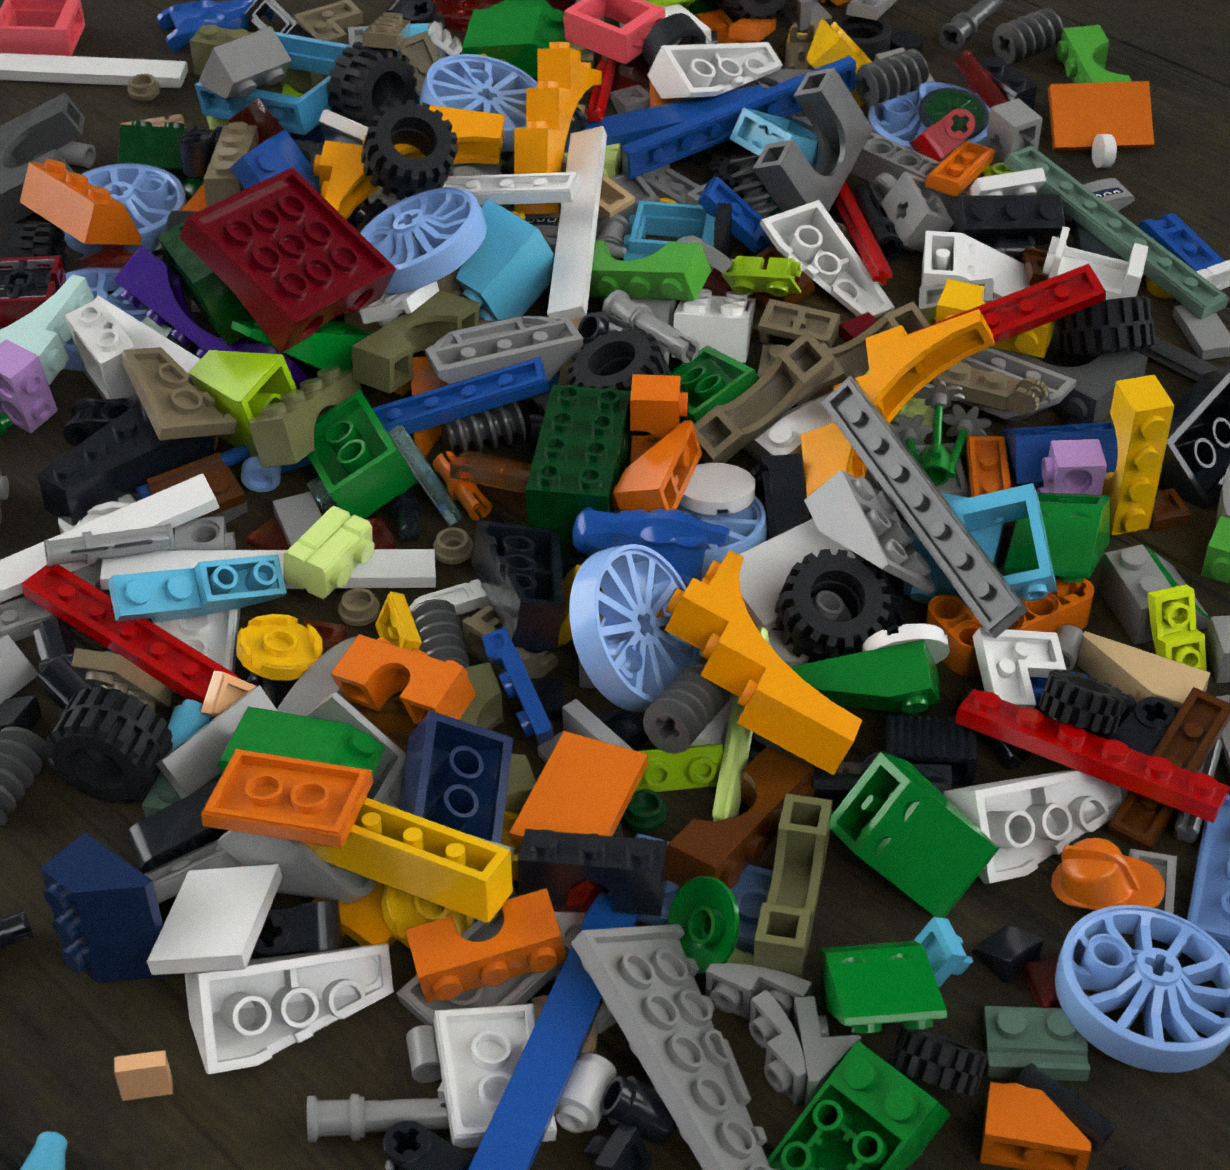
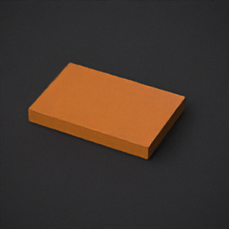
[1048,81,1154,152]
[509,731,648,846]
[201,749,373,849]

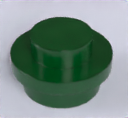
[623,789,668,832]

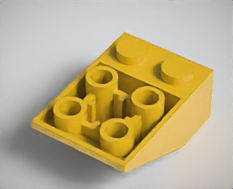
[806,19,872,107]

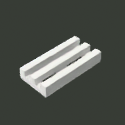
[428,21,463,56]

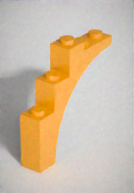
[514,42,602,215]
[313,104,505,220]
[800,309,995,497]
[664,550,862,776]

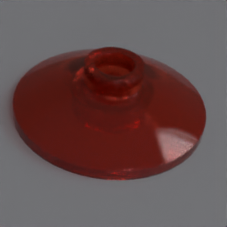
[77,244,135,268]

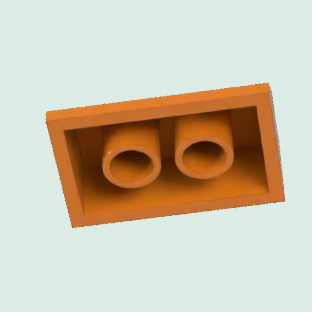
[20,159,142,245]

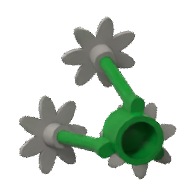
[890,380,992,486]

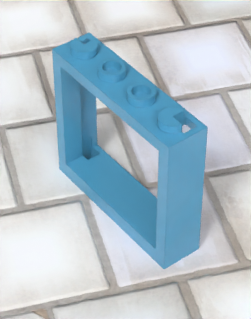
[195,32,353,135]

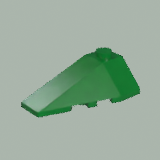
[231,320,372,385]
[790,639,940,714]

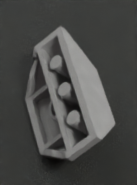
[425,316,583,384]
[931,348,1077,422]

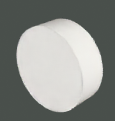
[1092,134,1117,168]

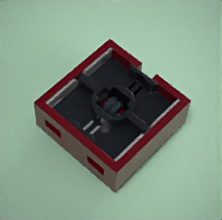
[0,255,66,328]

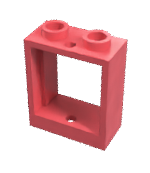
[0,0,85,56]
[563,0,665,65]

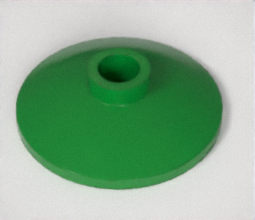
[668,876,740,974]

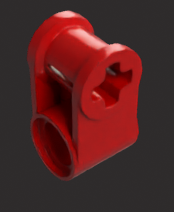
[909,108,975,162]

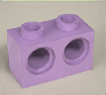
[0,339,58,433]
[1037,439,1107,495]

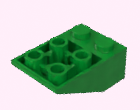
[1004,492,1110,583]
[830,752,1000,918]
[818,940,947,1033]
[767,1040,951,1170]

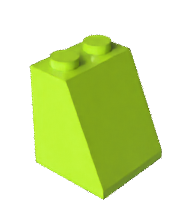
[188,350,297,457]

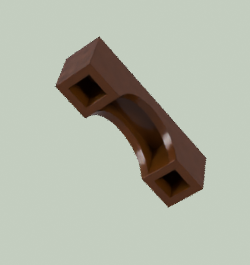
[667,746,815,889]

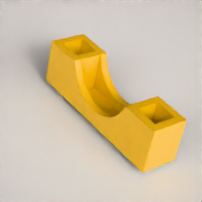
[1102,375,1175,536]

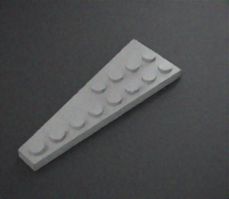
[571,924,778,1170]

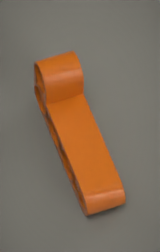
[926,578,1094,677]

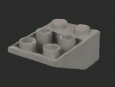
[804,470,936,594]

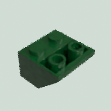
[117,120,188,175]

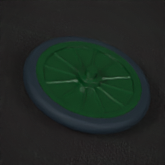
[919,88,989,139]

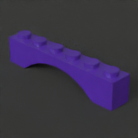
[113,245,309,390]

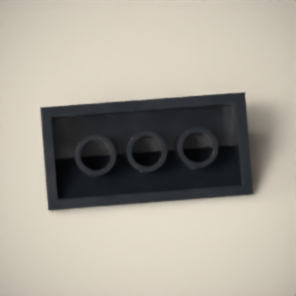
[1158,365,1230,508]

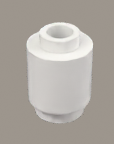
[554,1053,617,1133]

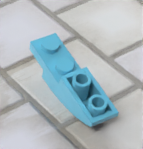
[108,554,287,623]

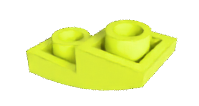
[1147,584,1207,671]

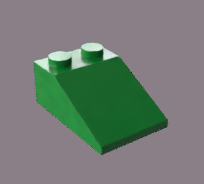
[460,6,566,79]
[670,345,760,425]
[307,390,419,519]
[216,706,386,776]

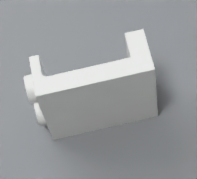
[1042,226,1149,300]

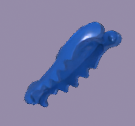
[157,0,274,51]
[572,507,730,588]

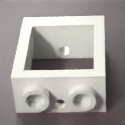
[65,298,140,405]

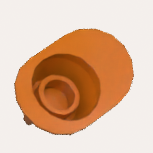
[1051,838,1165,910]

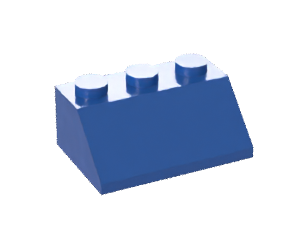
[230,130,321,194]
[1001,421,1118,489]

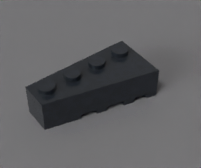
[37,401,215,526]
[471,520,564,653]

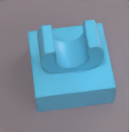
[914,917,973,987]

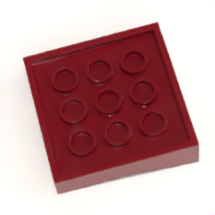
[179,167,396,353]

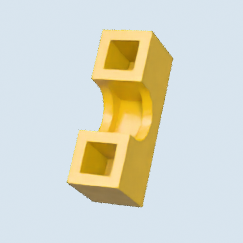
[935,279,1056,358]

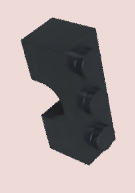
[948,195,1066,244]
[517,829,667,916]

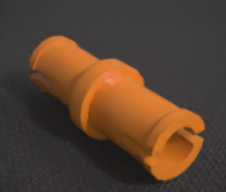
[432,451,492,521]

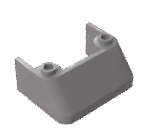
[217,691,406,903]

